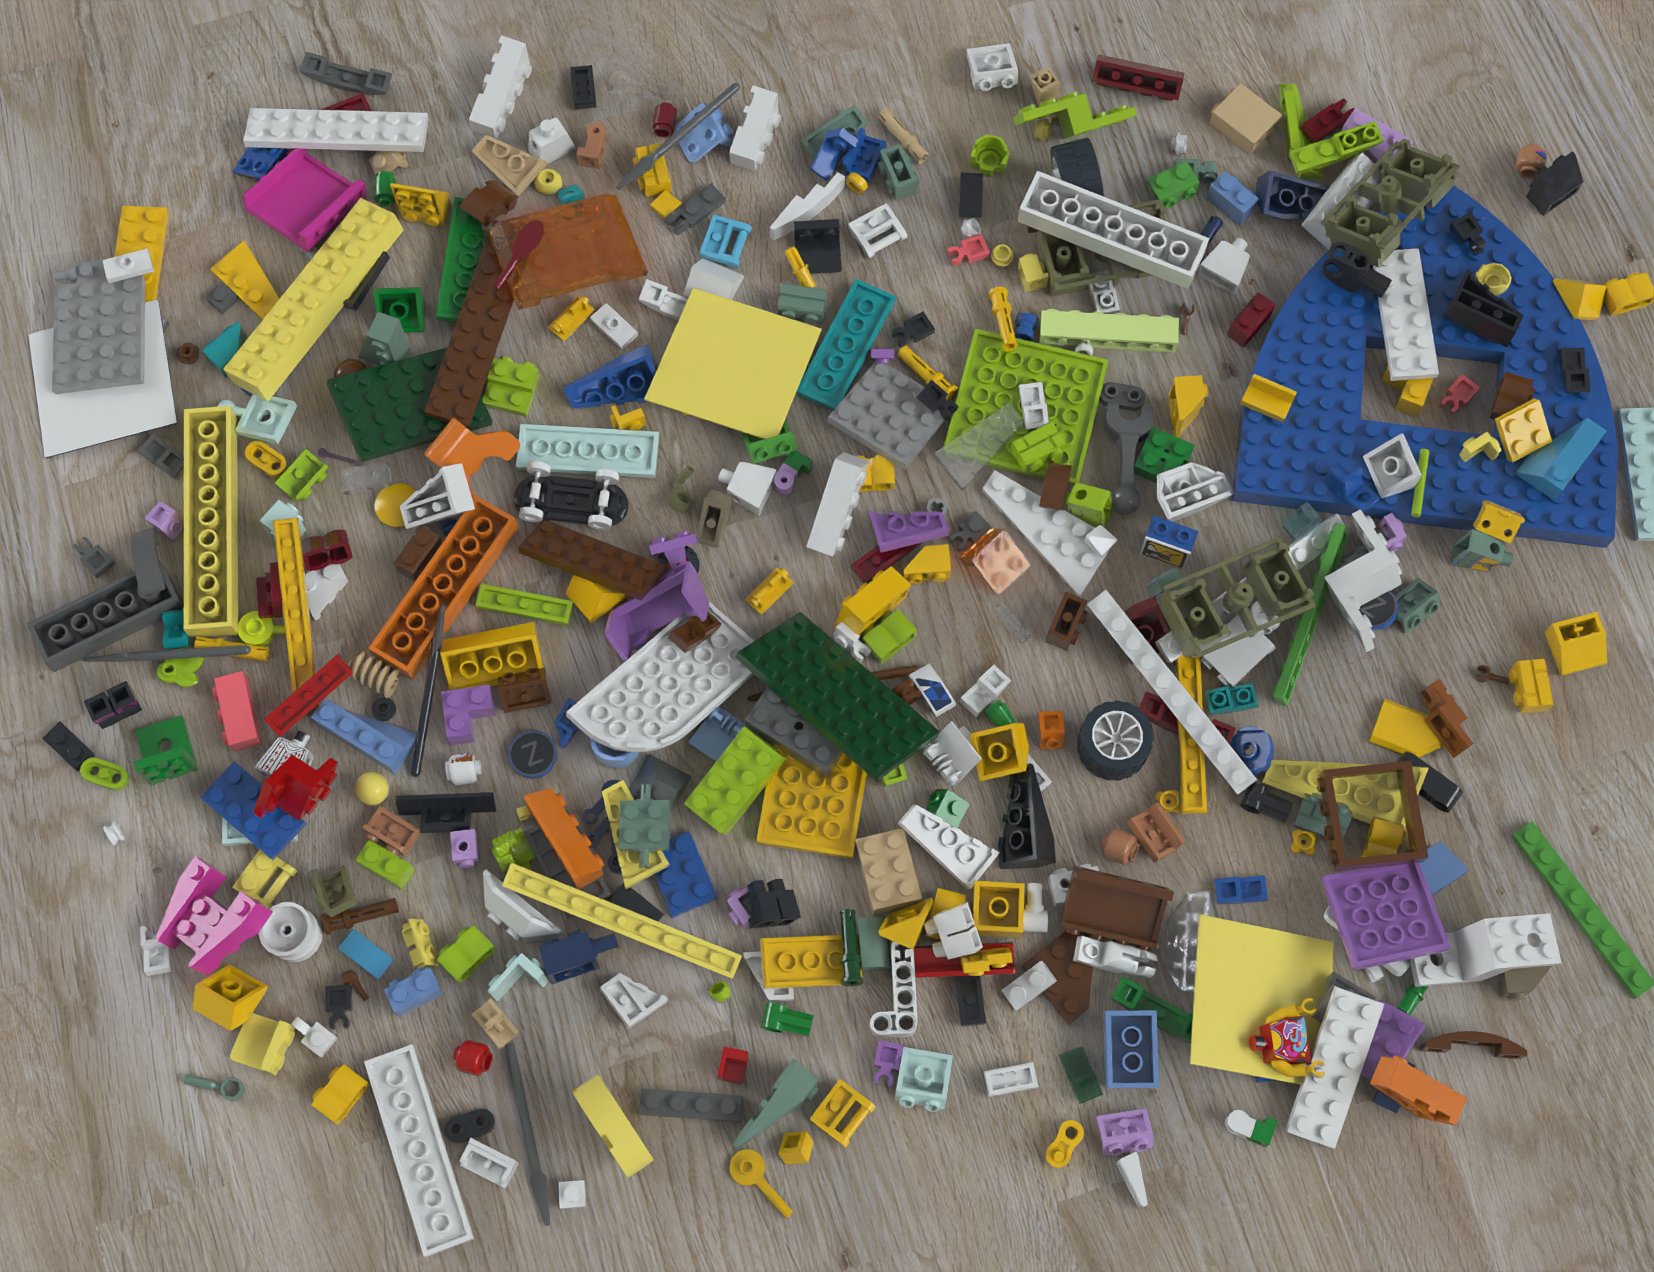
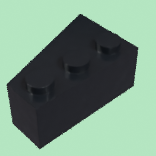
[1443,270,1524,348]

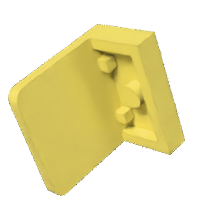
[230,1013,295,1076]

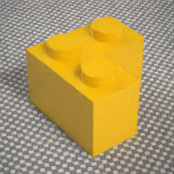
[1381,363,1433,417]

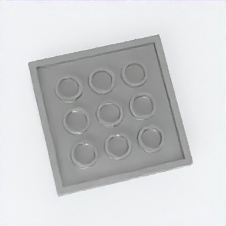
[827,361,952,470]

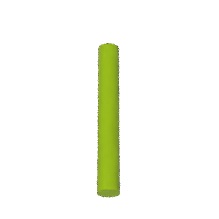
[1411,449,1429,517]

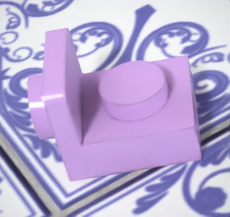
[145,501,184,540]

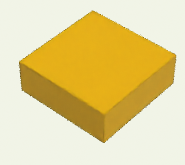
[650,190,682,219]

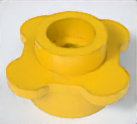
[1155,790,1181,813]
[1290,829,1316,855]

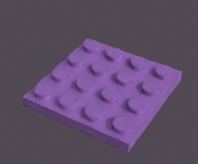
[1321,863,1451,971]

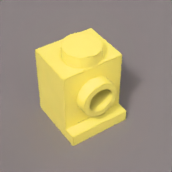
[1018,253,1049,292]

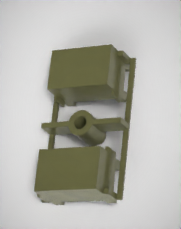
[1321,138,1460,267]
[1037,199,1166,297]
[1159,537,1316,658]

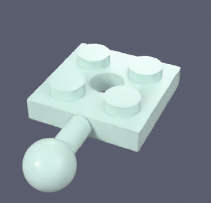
[217,394,297,444]

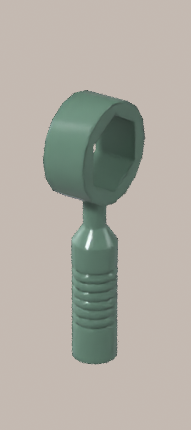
[184,1074,245,1101]

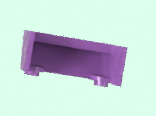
[604,561,709,662]

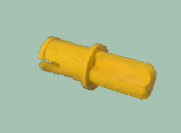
[785,246,817,288]

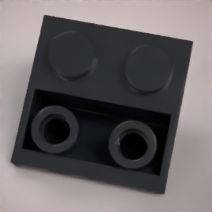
[1526,151,1584,216]

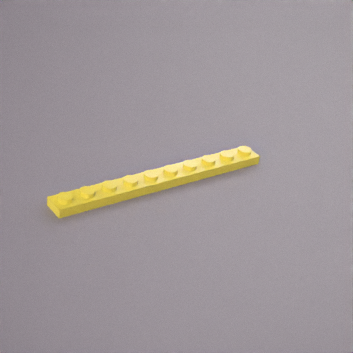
[502,863,742,979]

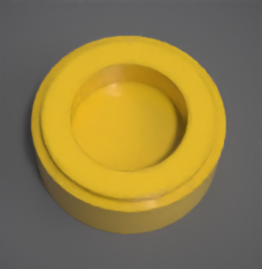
[845,172,868,194]

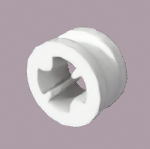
[103,821,125,845]

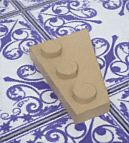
[472,135,548,196]

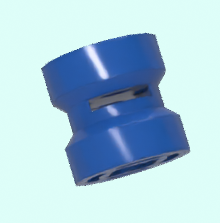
[1014,313,1039,342]

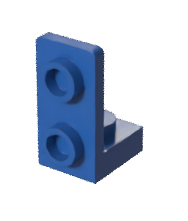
[811,128,858,181]

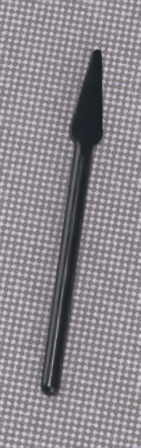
[411,603,445,777]

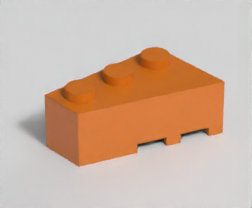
[1370,1055,1467,1126]

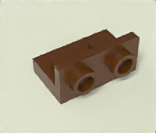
[498,668,551,713]

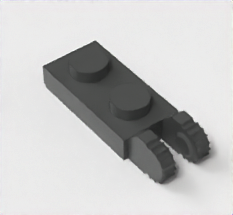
[664,183,726,235]

